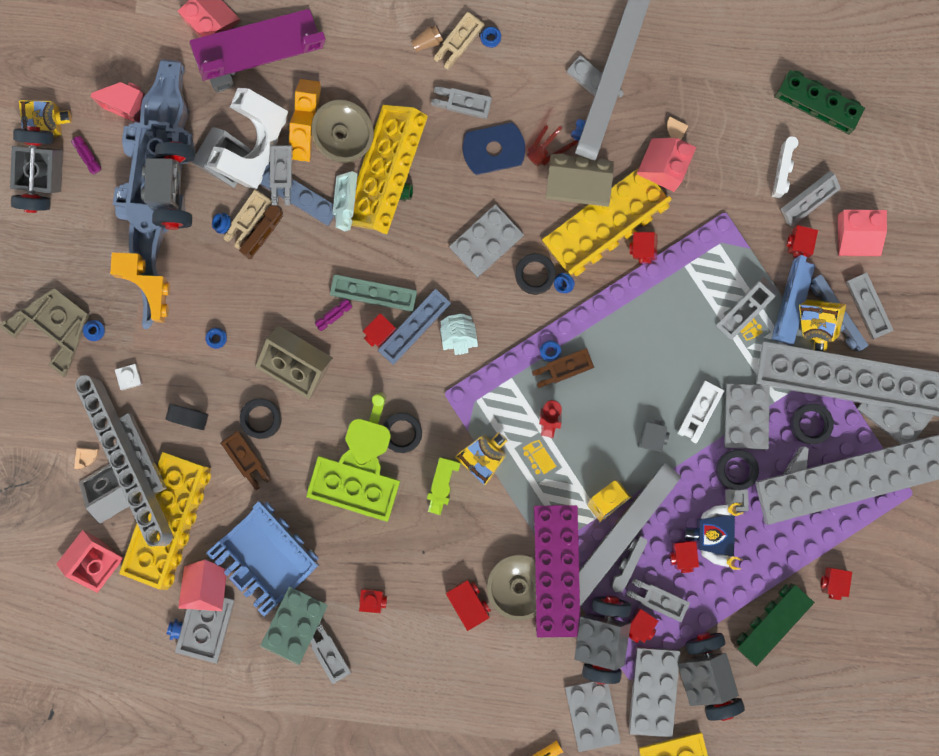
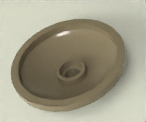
[311,100,373,163]
[487,555,536,621]

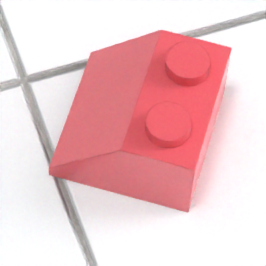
[178,0,241,37]
[90,82,145,123]
[637,138,696,192]
[838,210,887,256]
[56,530,124,593]

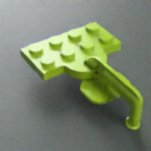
[306,392,401,522]

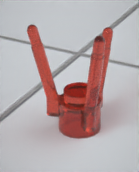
[526,125,578,167]

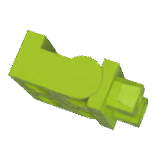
[427,457,461,515]

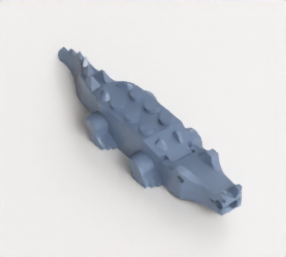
[113,59,194,329]

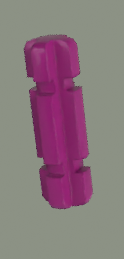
[71,136,101,175]
[315,299,352,331]

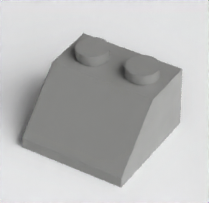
[191,127,252,188]
[79,464,130,523]

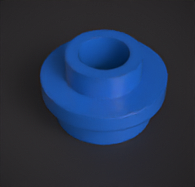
[481,26,501,48]
[212,213,231,234]
[554,272,575,293]
[83,320,105,341]
[205,328,227,349]
[540,340,561,362]
[166,619,183,640]

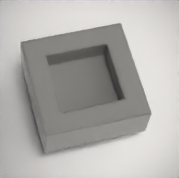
[725,489,749,511]

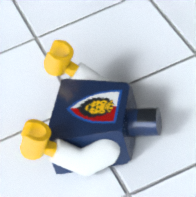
[684,502,744,570]

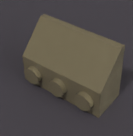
[545,154,614,207]
[255,325,333,399]

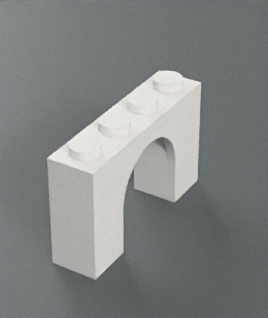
[206,88,288,189]

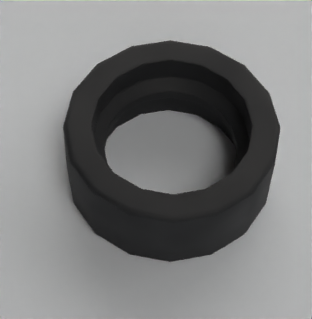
[515,253,556,295]
[239,398,282,439]
[165,403,209,430]
[790,403,834,444]
[383,413,422,453]
[716,450,759,491]

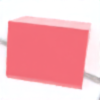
[178,560,227,611]

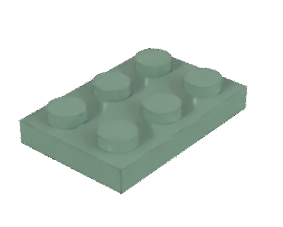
[260,587,328,665]

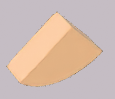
[667,117,688,140]
[74,447,100,469]

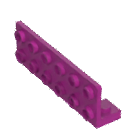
[189,9,326,81]
[533,505,580,638]

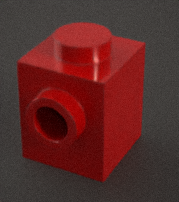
[786,225,818,258]
[629,232,658,264]
[362,313,396,348]
[669,541,699,573]
[820,567,852,600]
[359,588,387,613]
[628,607,659,643]

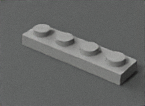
[119,413,167,495]

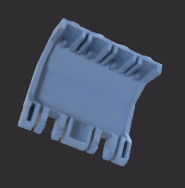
[206,501,320,617]

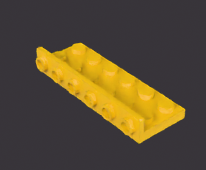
[351,105,428,234]
[542,168,672,277]
[119,452,211,590]

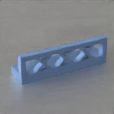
[771,255,815,346]

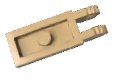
[434,12,485,70]
[224,189,272,249]

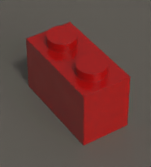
[445,579,491,631]

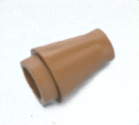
[411,25,443,52]

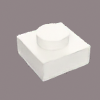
[115,364,143,391]

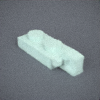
[332,171,357,231]

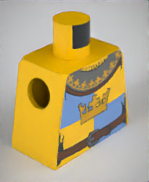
[19,100,72,138]
[799,300,846,351]
[455,432,508,485]
[587,480,632,522]

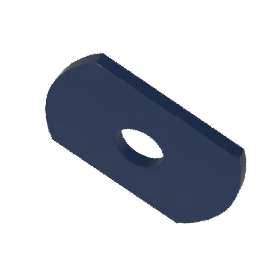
[463,123,525,175]

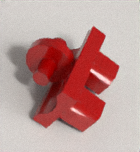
[539,400,562,438]

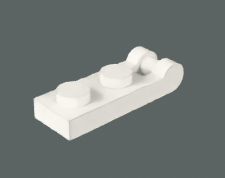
[771,137,798,198]
[677,381,724,443]

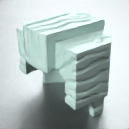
[440,314,478,355]

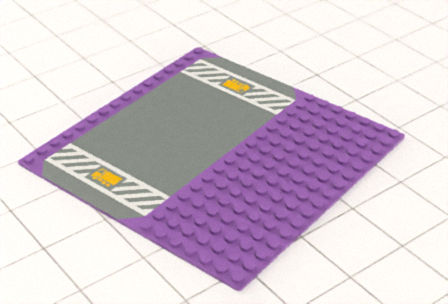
[445,213,913,680]

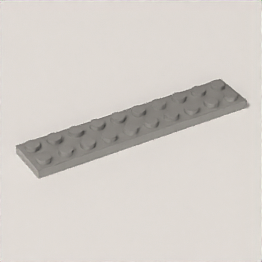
[756,342,939,417]
[755,434,939,525]

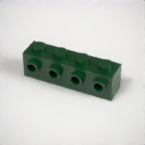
[774,70,865,135]
[733,583,815,667]

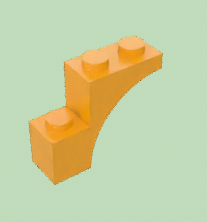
[289,79,321,162]
[110,252,170,323]

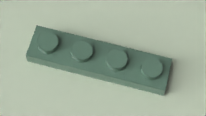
[330,274,417,312]

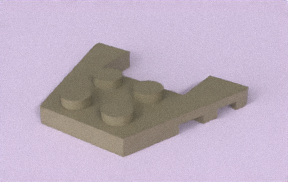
[0,288,89,377]

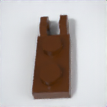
[239,205,283,260]
[532,348,595,388]
[220,430,271,490]

